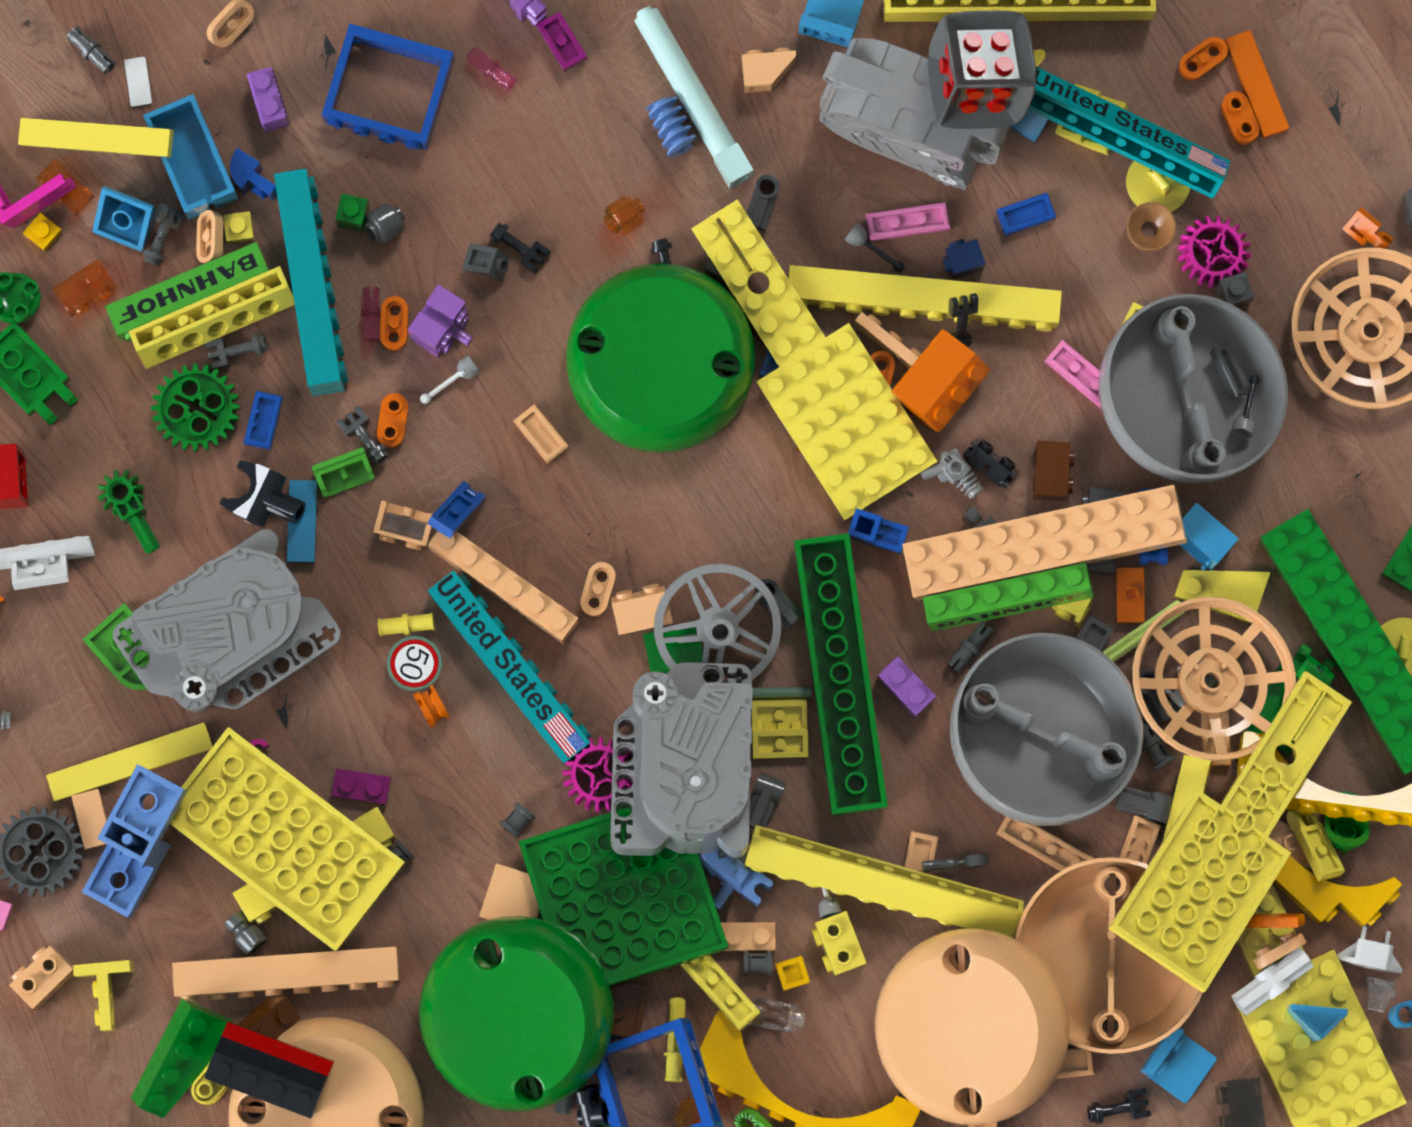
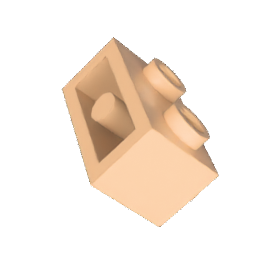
[611,584,673,635]
[9,946,74,1010]

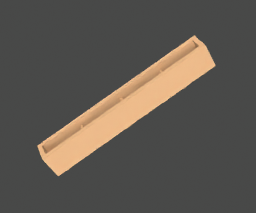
[172,947,400,1002]

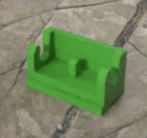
[311,447,375,499]

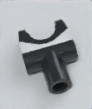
[219,461,306,528]

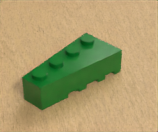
[131,998,234,1118]

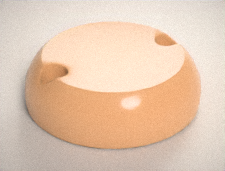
[1015,857,1203,1054]
[875,928,1069,1125]
[229,1017,424,1127]

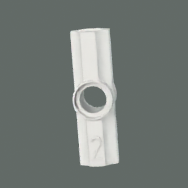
[1231,947,1314,1016]

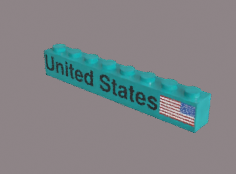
[1028,67,1231,199]
[428,570,592,766]

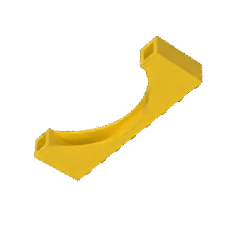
[1237,731,1412,828]
[700,1010,920,1127]

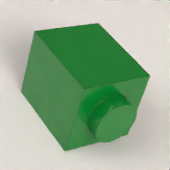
[335,193,370,233]

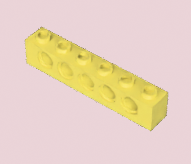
[128,266,295,369]

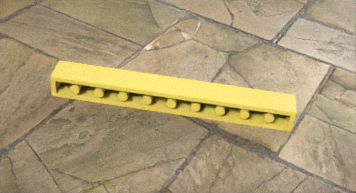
[883,0,1156,22]
[788,265,1062,332]
[744,825,1024,939]

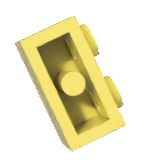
[812,911,866,976]

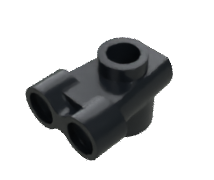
[575,1084,609,1127]

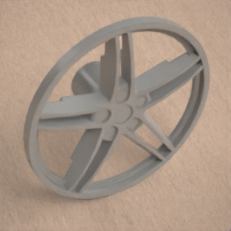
[654,563,781,683]

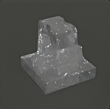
[1366,977,1397,1013]

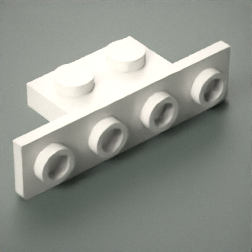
[0,536,95,590]

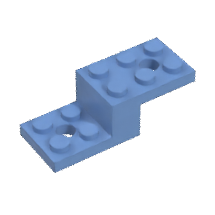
[82,764,187,919]

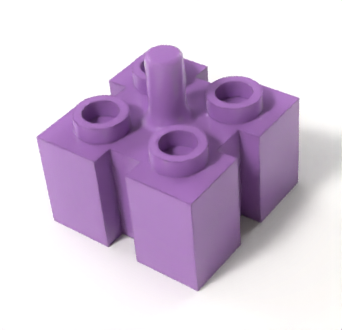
[408,284,473,358]

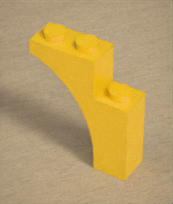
[1273,856,1403,927]

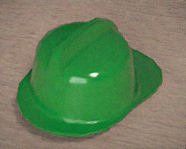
[1324,791,1370,855]

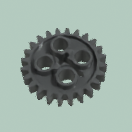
[0,806,84,897]

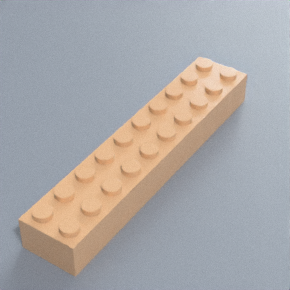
[902,485,1188,601]

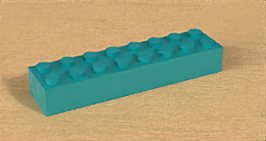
[274,169,349,397]

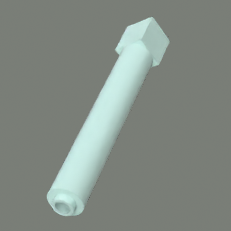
[634,6,754,189]

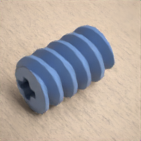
[645,96,696,158]

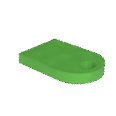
[82,603,149,690]

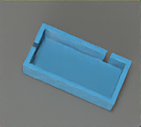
[143,94,238,220]

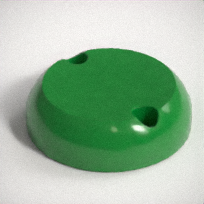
[566,263,756,453]
[419,916,614,1112]

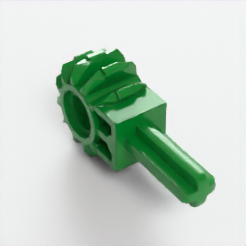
[98,470,160,554]

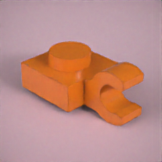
[1343,207,1394,249]

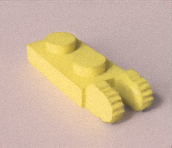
[1286,810,1345,882]

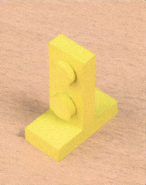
[73,960,134,1032]

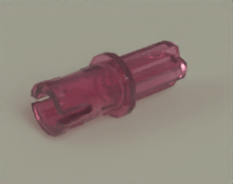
[467,47,517,92]
[361,286,381,342]

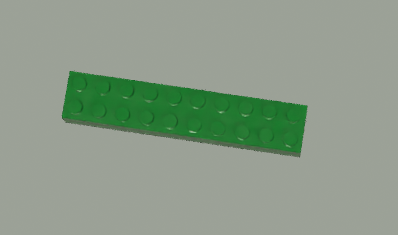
[1260,509,1412,777]
[793,533,888,817]

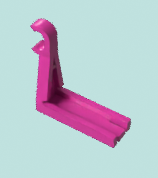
[0,174,76,228]

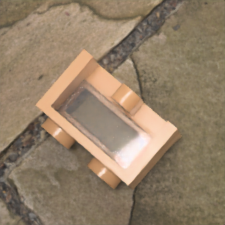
[373,501,434,551]

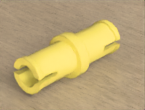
[378,613,435,636]

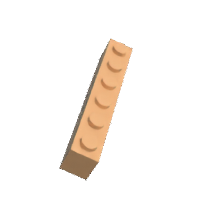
[428,531,579,644]

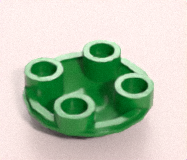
[0,272,41,324]

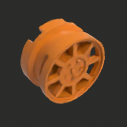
[413,684,450,728]

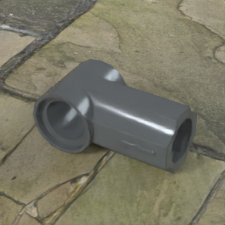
[747,174,780,231]
[753,578,803,631]
[1133,670,1175,725]
[749,772,786,829]
[1115,786,1173,825]

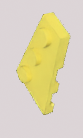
[1174,570,1270,624]

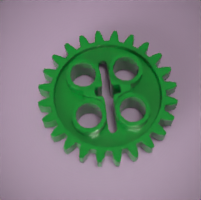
[151,363,241,453]

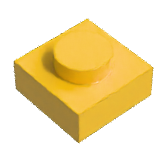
[23,213,63,252]
[775,956,810,991]

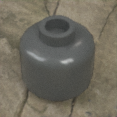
[363,203,405,244]

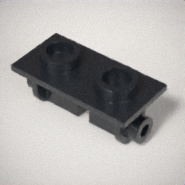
[963,438,1019,488]

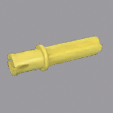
[664,997,686,1082]

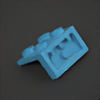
[798,0,864,47]
[1140,1028,1217,1103]

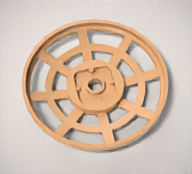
[1291,248,1412,409]
[1132,597,1296,761]

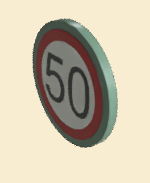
[387,636,442,691]

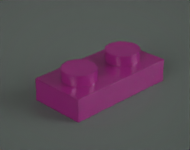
[536,11,587,72]
[331,768,391,805]

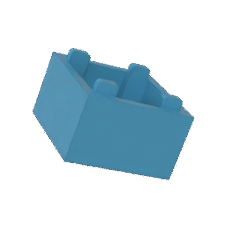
[1179,503,1239,571]

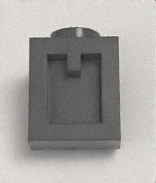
[462,243,509,282]

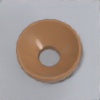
[1126,202,1176,252]

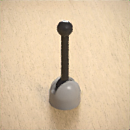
[845,223,904,272]
[1231,375,1260,439]

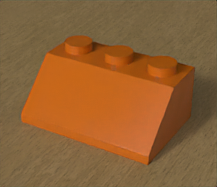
[891,329,991,433]

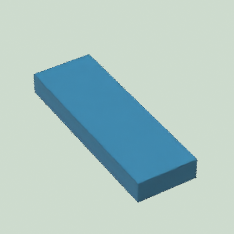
[287,480,318,563]

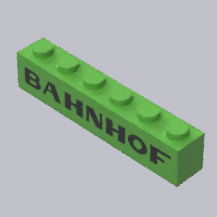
[105,242,269,342]
[923,563,1095,632]

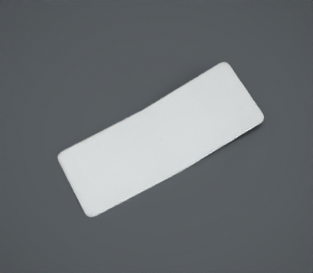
[124,57,152,107]

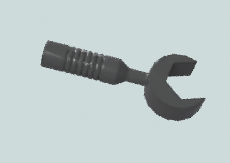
[922,853,990,872]

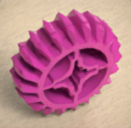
[1177,215,1251,289]
[562,737,632,812]

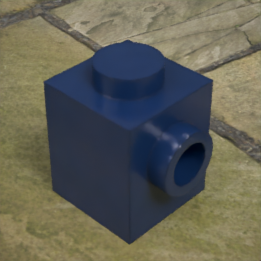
[942,239,985,279]

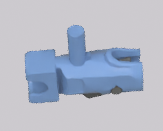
[699,849,774,910]

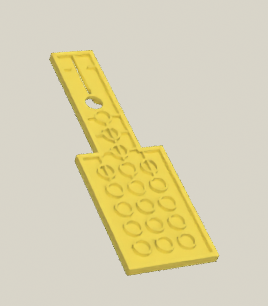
[691,199,937,521]
[1108,671,1352,993]
[1237,884,1407,1127]

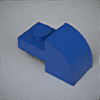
[230,148,277,201]
[848,508,909,554]

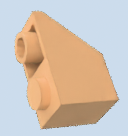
[742,48,796,93]

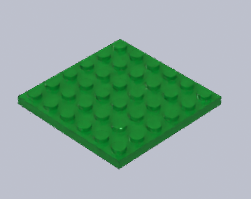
[518,807,729,987]

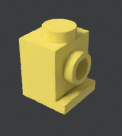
[1053,598,1092,628]

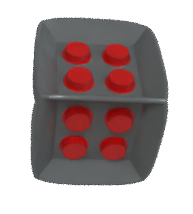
[928,10,1036,129]

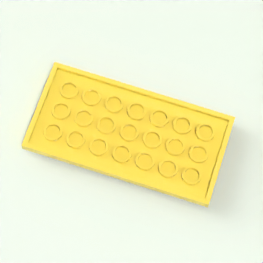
[170,727,405,952]

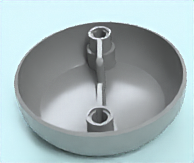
[1099,294,1288,484]
[950,633,1143,826]

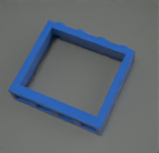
[322,23,455,150]
[595,1018,724,1127]

